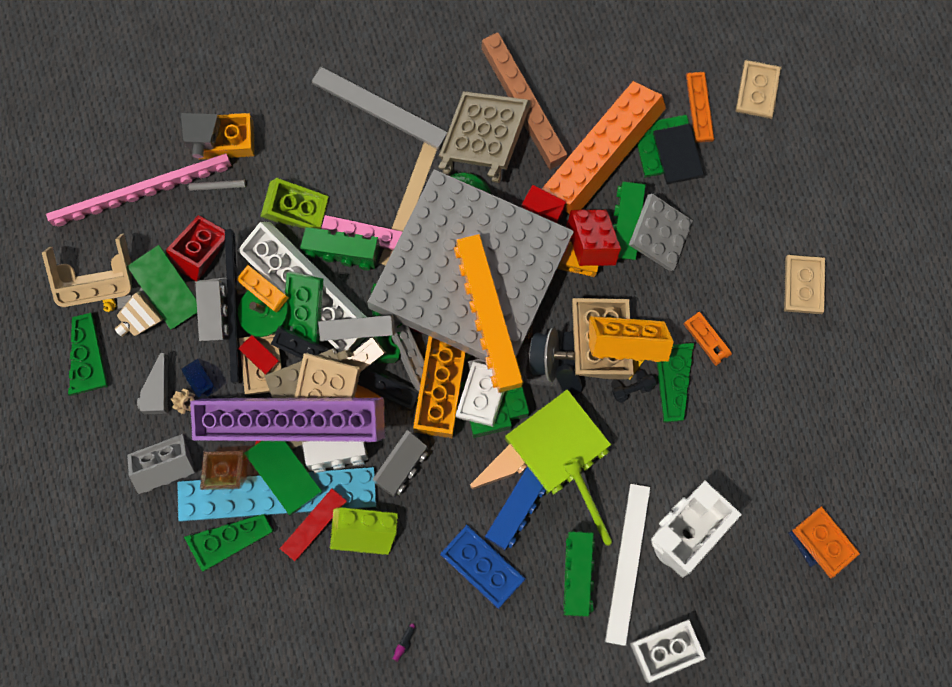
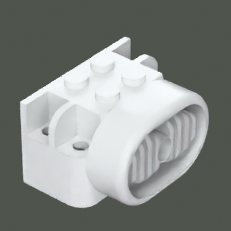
[651,481,741,577]

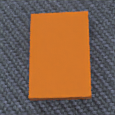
[792,506,860,578]

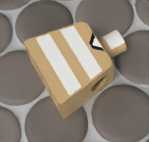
[115,291,163,337]

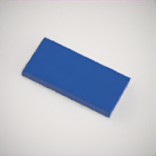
[440,525,525,609]

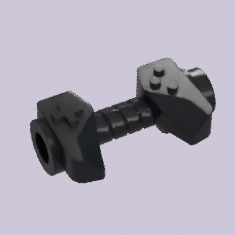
[611,370,656,403]

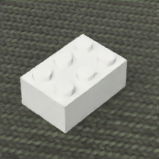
[302,441,368,473]
[630,620,706,682]

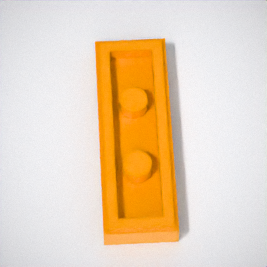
[236,265,289,313]

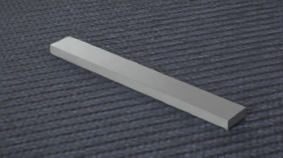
[312,67,448,150]

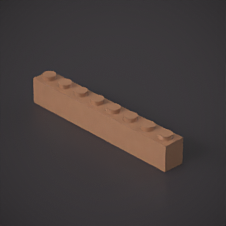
[482,33,567,170]

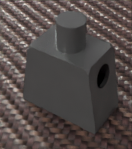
[181,113,221,158]

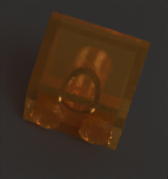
[200,451,248,490]

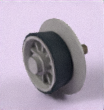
[529,328,575,382]

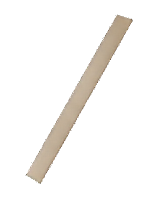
[379,143,437,265]

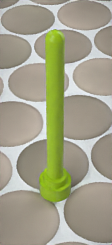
[564,458,612,546]

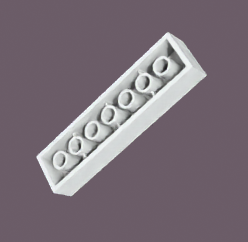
[237,222,366,353]

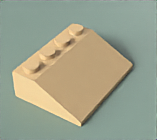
[572,298,633,379]

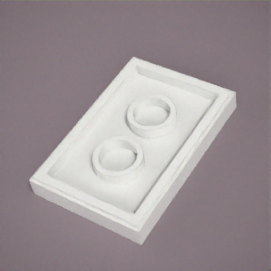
[455,362,505,427]

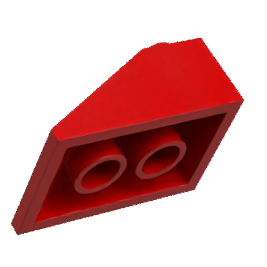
[166,215,225,282]

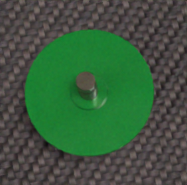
[238,286,288,337]

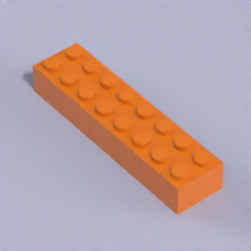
[542,81,666,214]

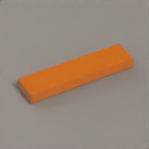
[686,72,714,143]

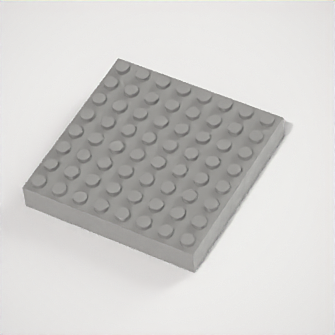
[368,169,574,361]

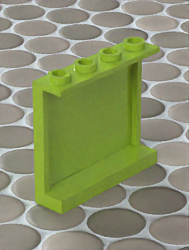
[505,390,611,495]

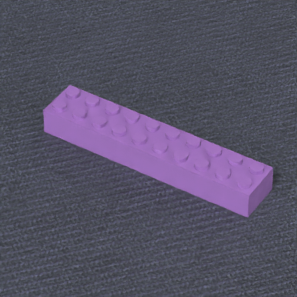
[190,398,385,442]

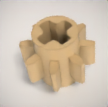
[171,389,195,414]

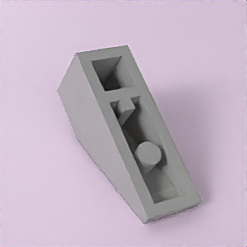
[137,353,168,414]

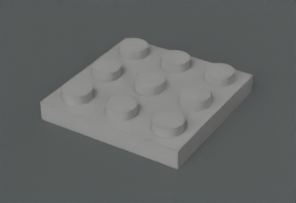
[629,194,692,271]

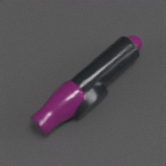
[392,624,415,661]

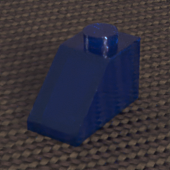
[181,359,218,399]

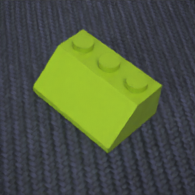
[330,507,398,555]

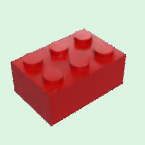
[566,210,621,266]

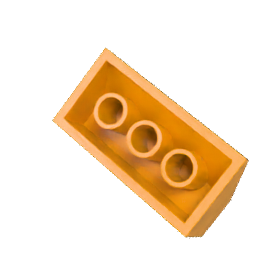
[589,316,674,362]

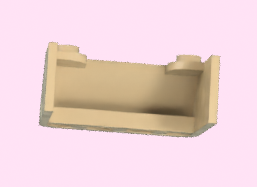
[42,234,132,307]

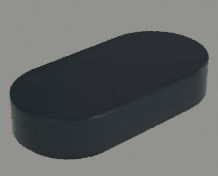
[556,365,582,395]

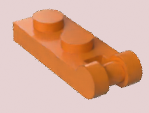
[683,312,732,366]

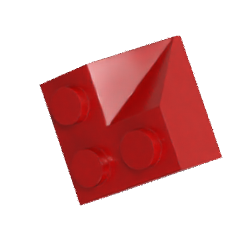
[521,185,566,224]

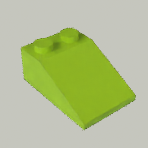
[260,178,329,229]

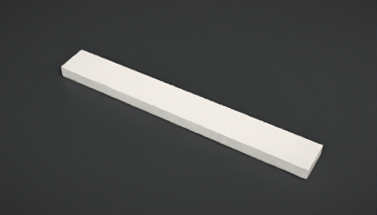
[605,484,650,646]

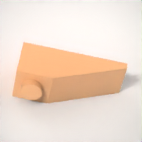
[470,444,528,489]

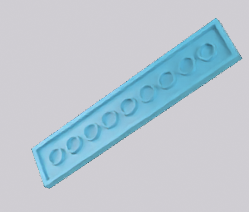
[178,467,376,522]

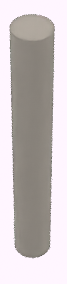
[189,180,245,191]

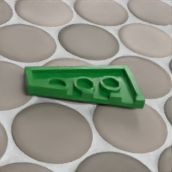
[68,313,108,396]
[656,343,694,423]
[184,514,274,572]

